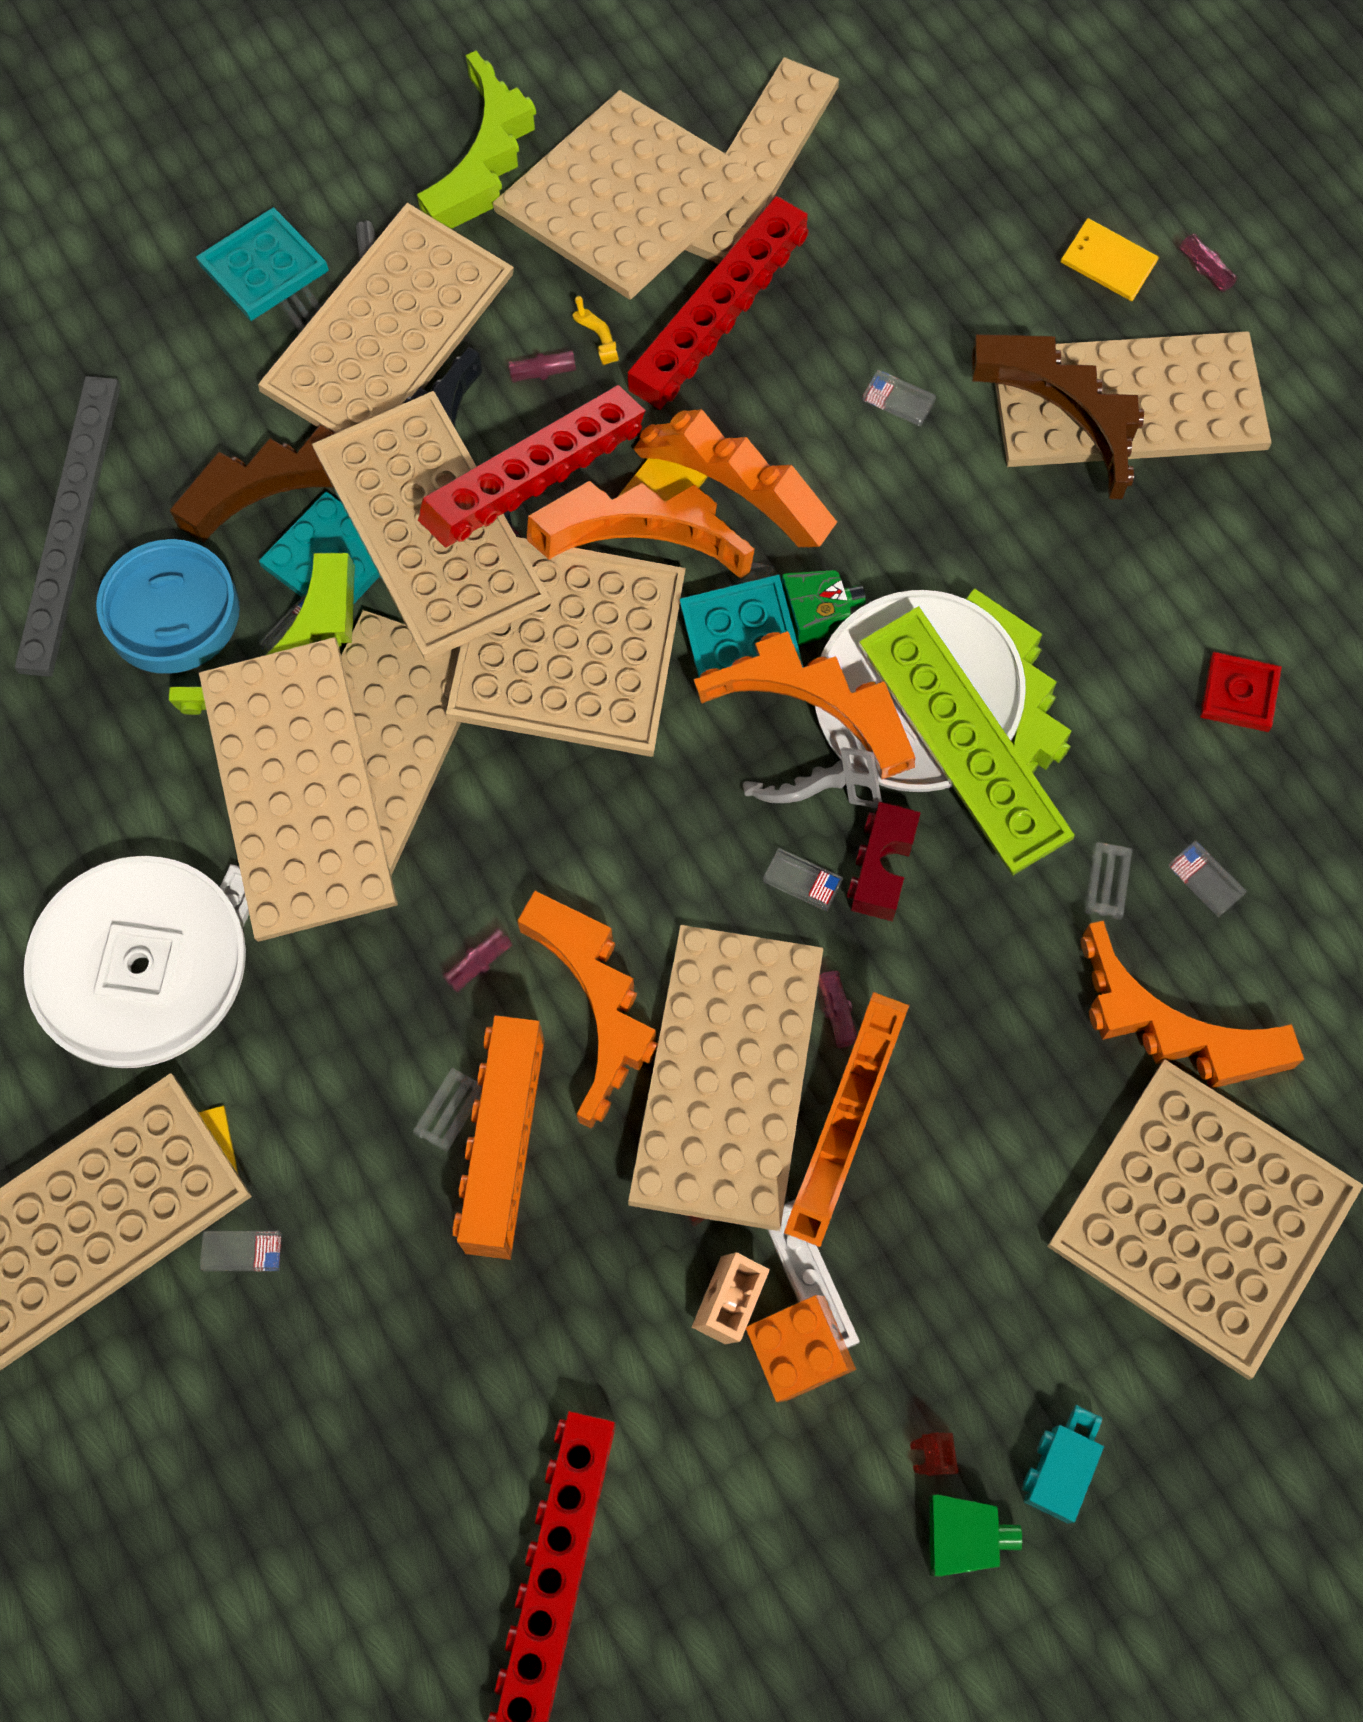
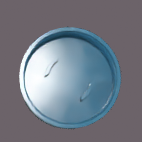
[96,539,240,673]

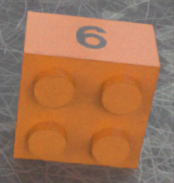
[746,1295,856,1402]

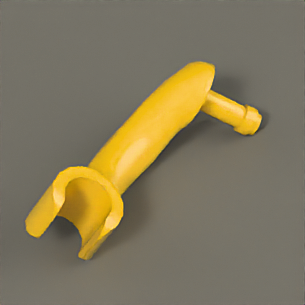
[573,296,619,365]

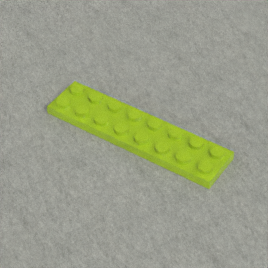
[859,606,1075,876]

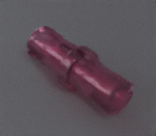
[1180,233,1238,292]
[508,350,576,383]
[443,928,512,993]
[818,971,858,1048]

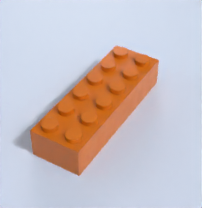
[453,1015,545,1260]

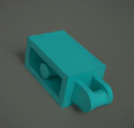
[1022,1405,1104,1524]

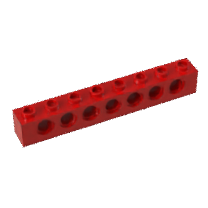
[628,196,809,410]
[418,385,646,548]
[487,1411,616,1722]

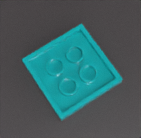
[196,207,329,321]
[259,492,380,604]
[679,575,804,678]

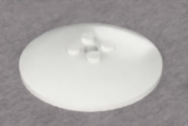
[815,590,1025,792]
[24,856,246,1068]

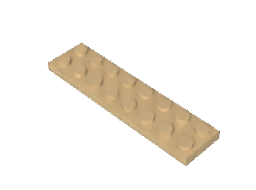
[685,57,839,264]

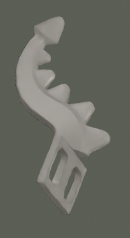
[743,747,882,808]

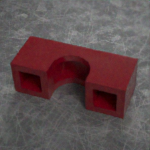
[847,802,921,922]

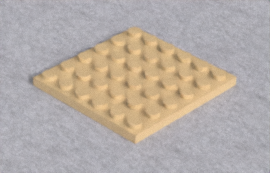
[493,90,758,300]
[446,537,686,757]
[1047,1059,1363,1380]

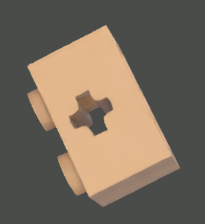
[692,1252,770,1344]

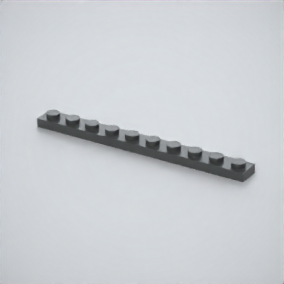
[15,376,121,677]

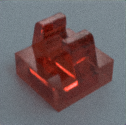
[910,1433,959,1476]

